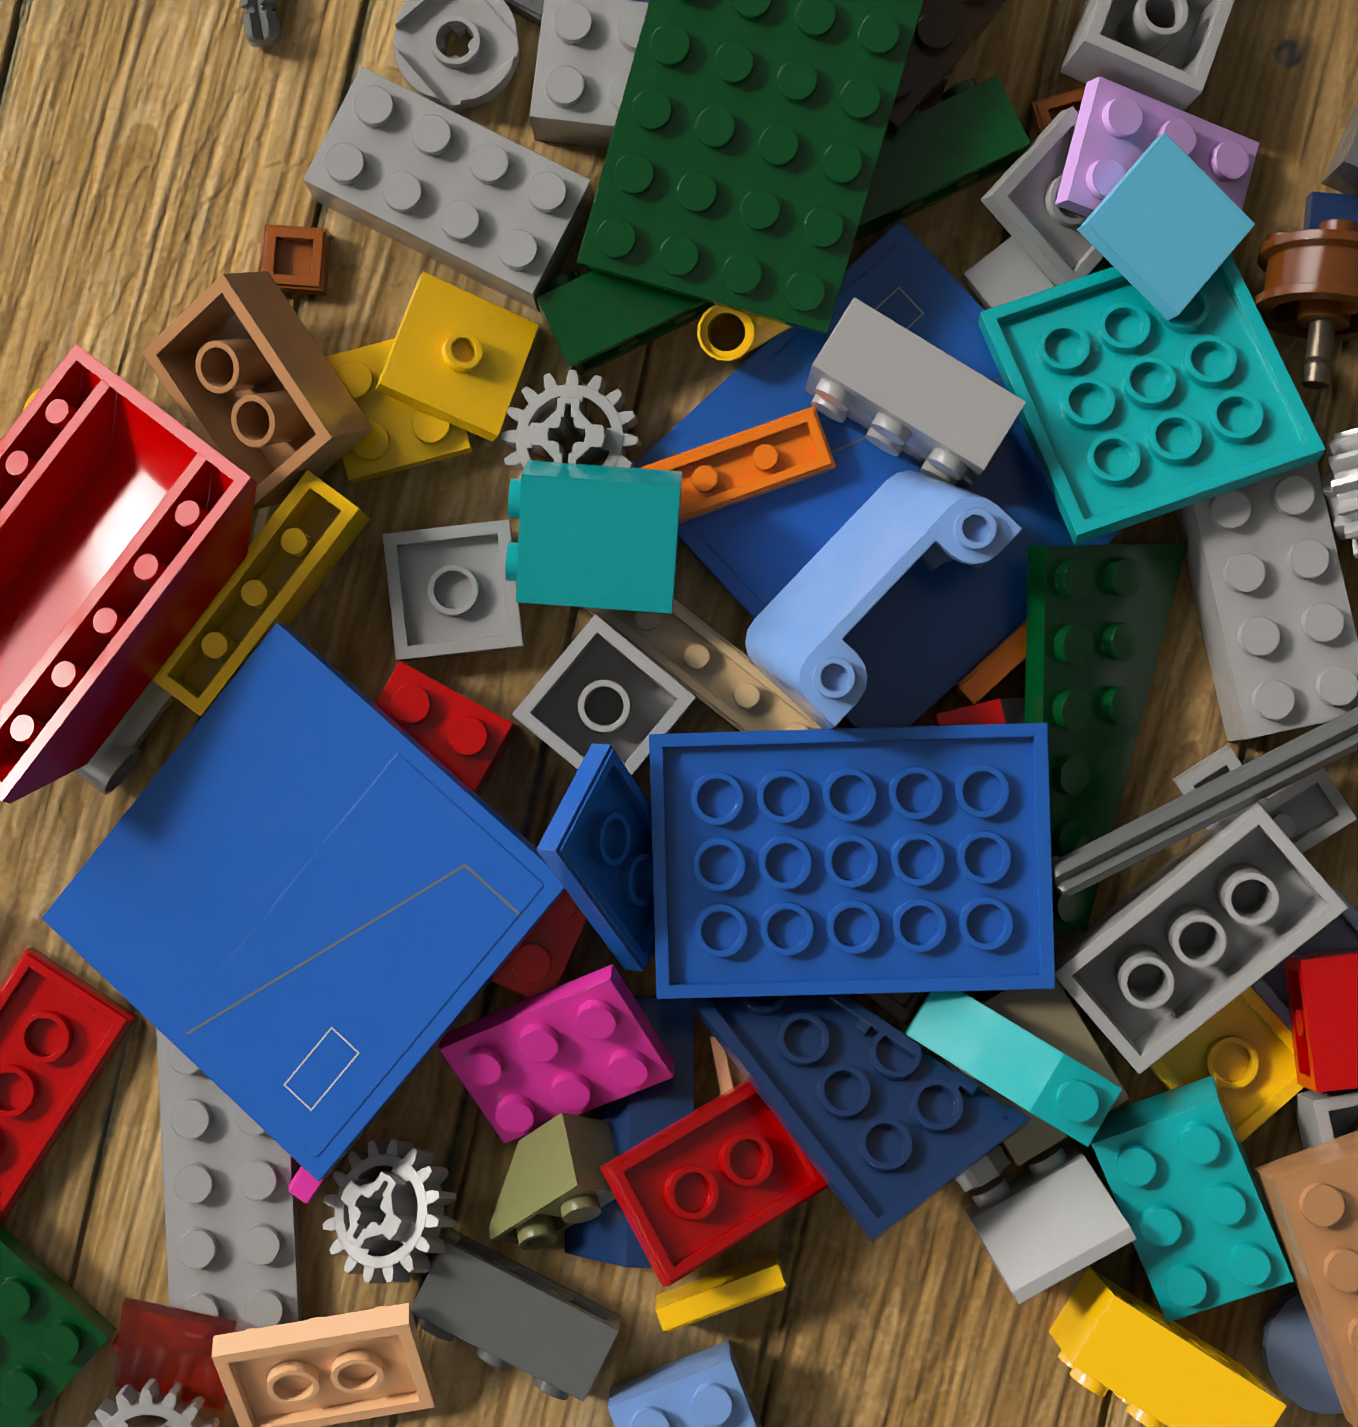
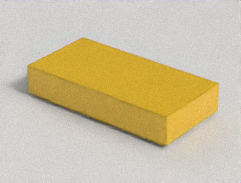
[655,1251,786,1333]

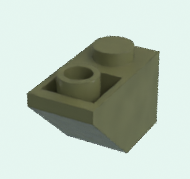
[489,1112,616,1250]

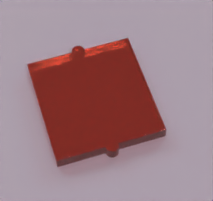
[112,1297,237,1410]

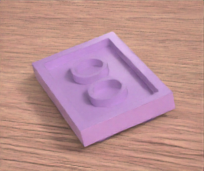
[1055,76,1259,217]

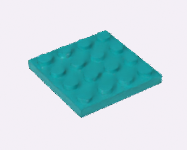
[978,254,1325,545]

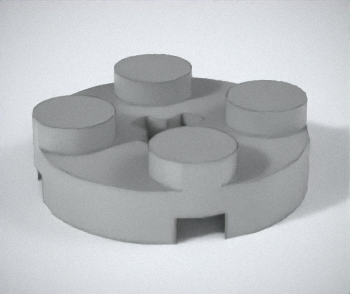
[393,0,521,113]

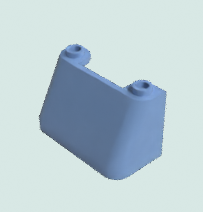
[745,470,1022,729]

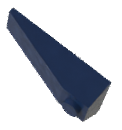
[565,996,694,1268]

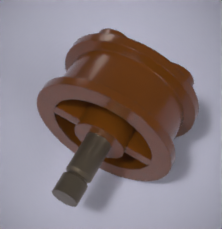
[1253,219,1358,389]

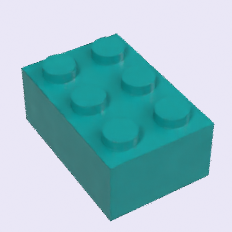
[1091,1075,1294,1322]

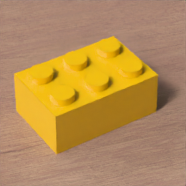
[1049,1266,1287,1427]

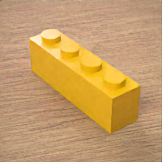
[152,470,370,717]

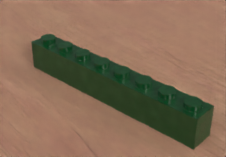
[536,75,1030,376]

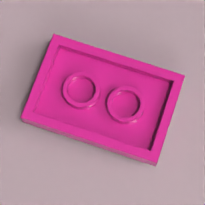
[439,964,675,1144]

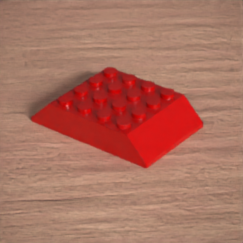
[0,343,257,804]

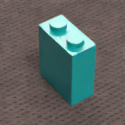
[505,460,683,614]

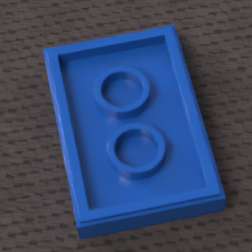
[536,744,655,972]

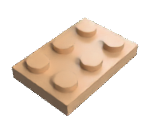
[211,1303,435,1427]

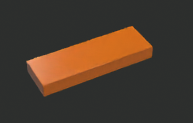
[640,406,836,524]

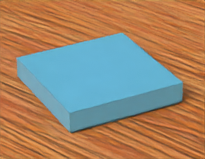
[1077,133,1255,321]

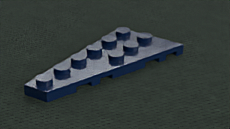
[652,949,1031,1243]

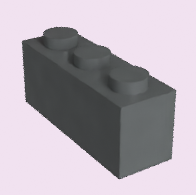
[411,1228,621,1402]

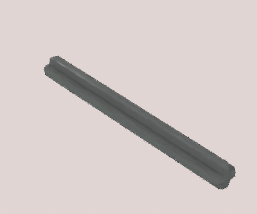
[1051,707,1358,897]

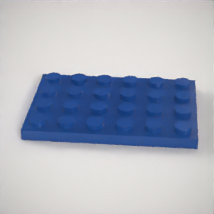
[649,723,1055,999]

